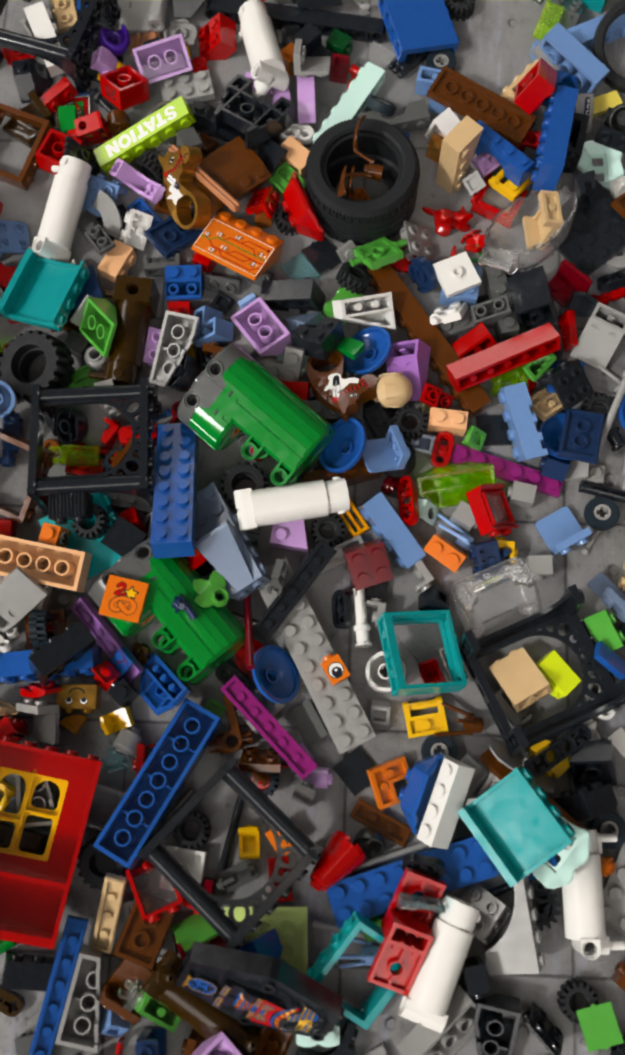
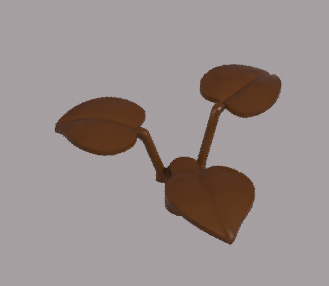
[337,115,384,198]

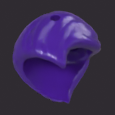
[98,23,130,57]

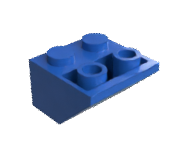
[165,264,204,301]

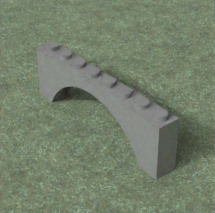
[462,795,546,975]

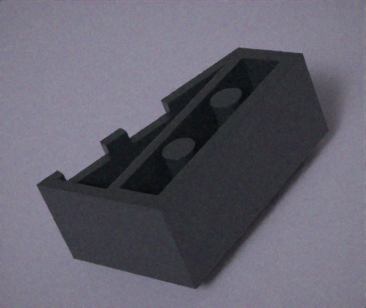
[260,277,325,315]

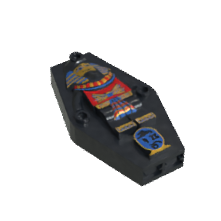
[175,942,344,1041]

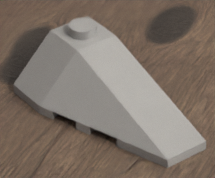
[149,310,200,387]

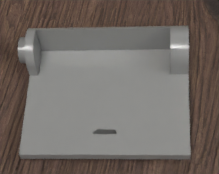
[118,0,168,33]

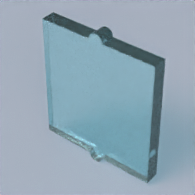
[281,253,323,280]

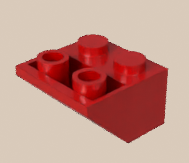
[198,12,237,61]

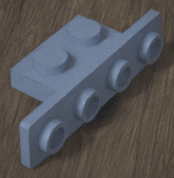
[587,572,625,623]

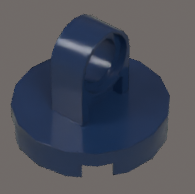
[408,256,439,293]

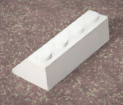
[417,754,475,850]

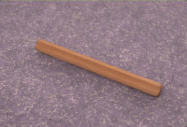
[168,144,241,212]

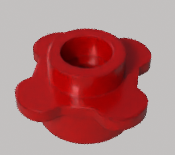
[191,56,209,73]

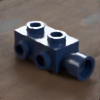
[0,411,23,467]

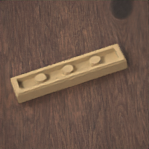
[91,872,127,954]

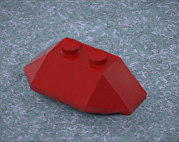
[281,172,324,242]

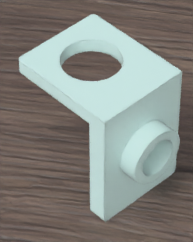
[405,498,439,526]

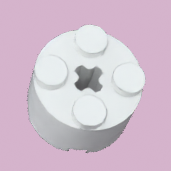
[365,651,406,693]

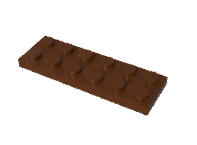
[426,65,537,147]

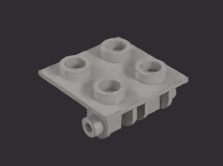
[400,220,435,261]

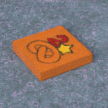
[98,574,150,624]

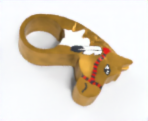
[158,145,211,230]

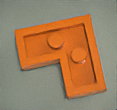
[366,755,408,810]

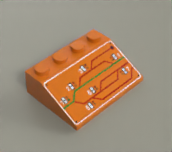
[191,211,284,281]

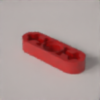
[397,475,420,526]

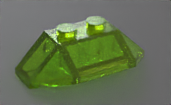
[417,462,495,508]

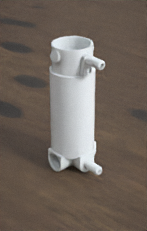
[236,0,289,99]
[28,155,92,263]
[233,477,350,531]
[560,828,625,960]
[398,894,481,1033]

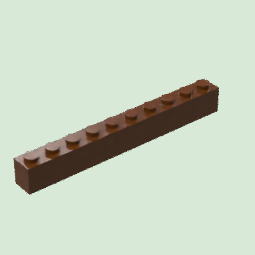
[368,264,492,419]

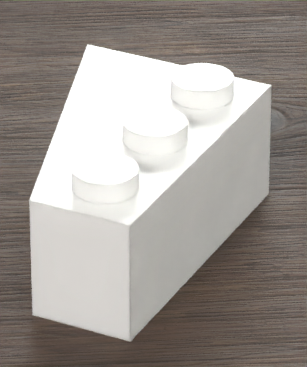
[332,292,396,330]

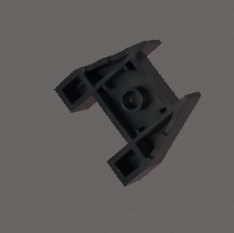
[214,74,296,149]

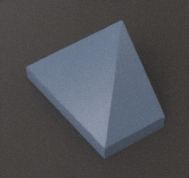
[286,311,323,335]

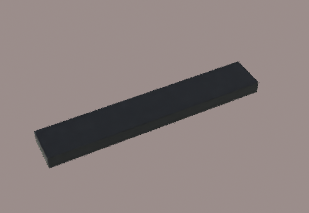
[253,540,337,647]

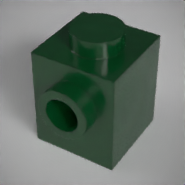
[326,29,353,56]

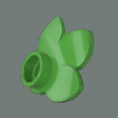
[193,571,229,608]

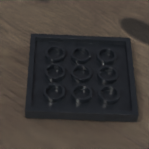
[550,179,625,276]

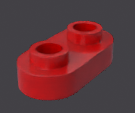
[430,431,454,469]

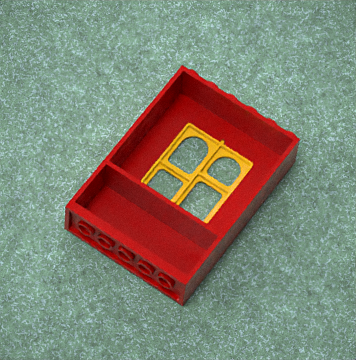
[0,736,102,950]

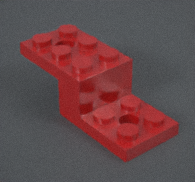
[366,867,447,996]

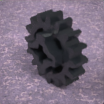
[531,881,561,931]

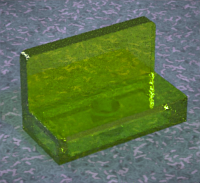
[532,0,564,40]

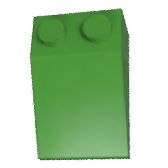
[79,297,117,358]

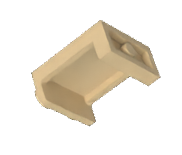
[522,190,564,250]
[489,647,552,713]

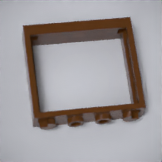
[0,103,55,191]
[0,428,55,524]

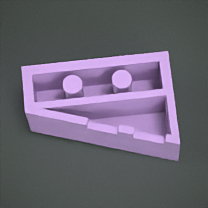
[270,520,309,554]

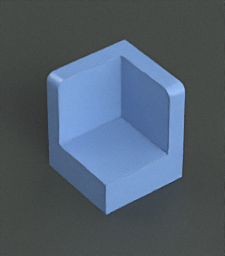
[100,1007,130,1038]

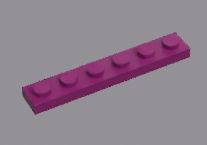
[449,443,564,498]
[220,675,318,780]

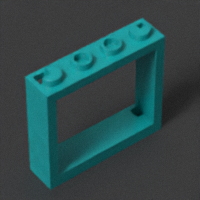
[377,610,468,697]
[306,910,401,1030]

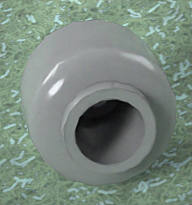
[84,346,107,372]
[113,727,143,758]

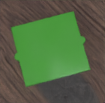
[171,914,219,954]
[575,1001,624,1052]

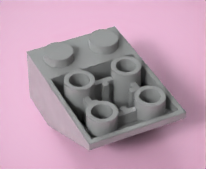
[570,302,625,372]
[0,567,48,633]

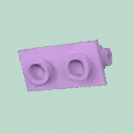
[143,326,161,367]

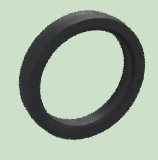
[592,0,625,94]

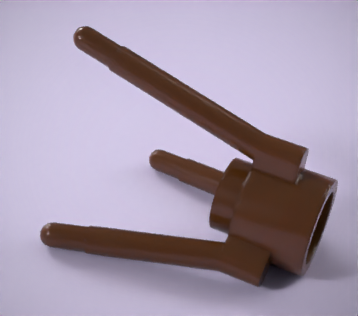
[433,702,484,737]

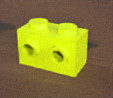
[536,650,582,700]

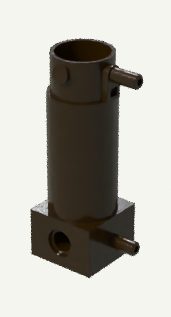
[88,275,160,385]

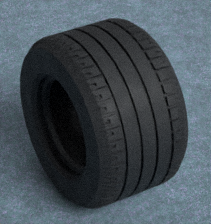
[305,118,420,246]

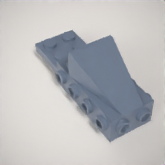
[195,482,271,601]

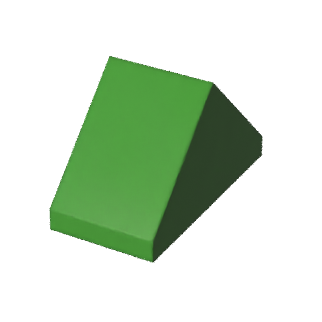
[522,353,557,382]

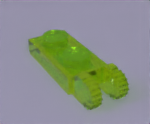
[48,445,101,466]

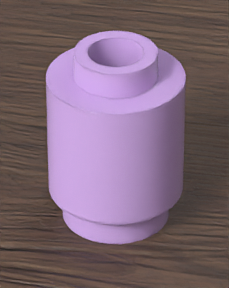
[303,767,333,789]

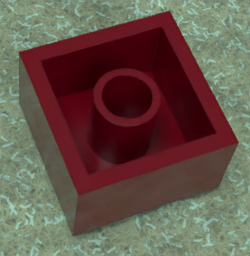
[342,538,394,591]

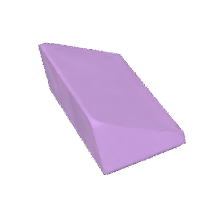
[471,153,501,178]

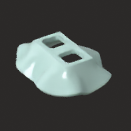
[577,140,624,191]
[531,816,590,889]

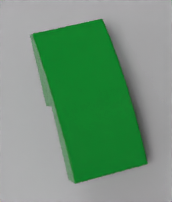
[58,105,77,135]
[335,337,365,360]

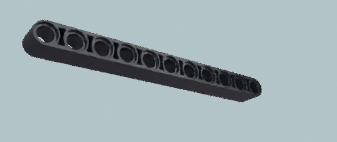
[205,0,386,44]

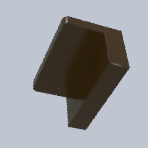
[21,90,56,132]

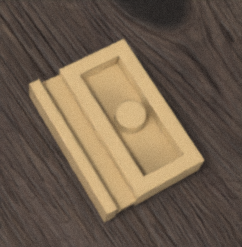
[530,387,564,422]

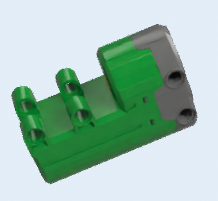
[177,342,334,486]
[89,537,245,685]

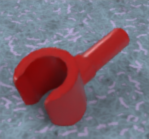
[347,64,360,89]

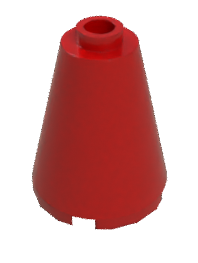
[309,830,366,892]

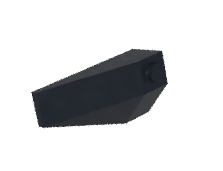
[188,100,255,150]
[473,993,521,1055]

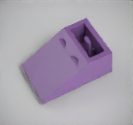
[385,339,431,402]

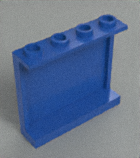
[378,0,459,63]

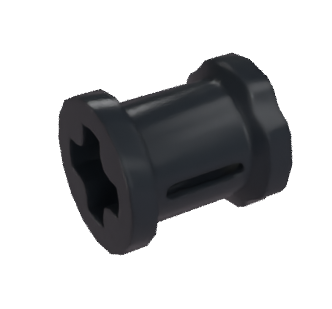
[607,427,625,452]

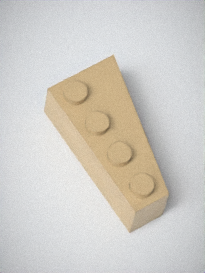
[435,115,484,195]

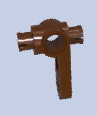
[208,693,254,755]

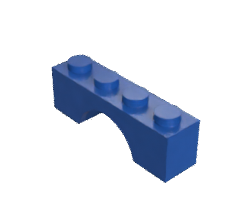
[475,120,535,187]

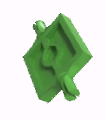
[350,237,407,271]

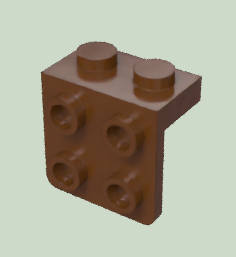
[100,959,153,1025]

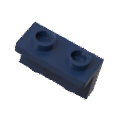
[468,538,505,583]

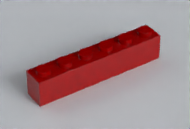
[446,322,561,393]

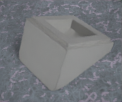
[369,699,391,725]

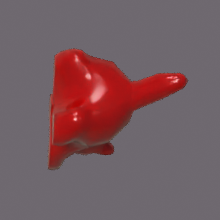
[422,206,473,237]

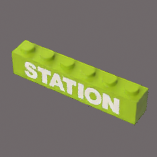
[93,95,196,175]

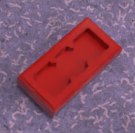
[558,310,578,352]
[133,744,147,776]

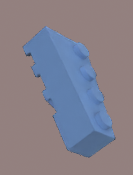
[539,22,610,94]
[498,382,549,462]
[356,492,426,569]

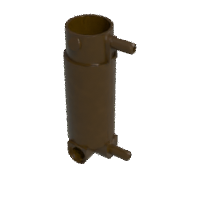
[141,949,260,1055]

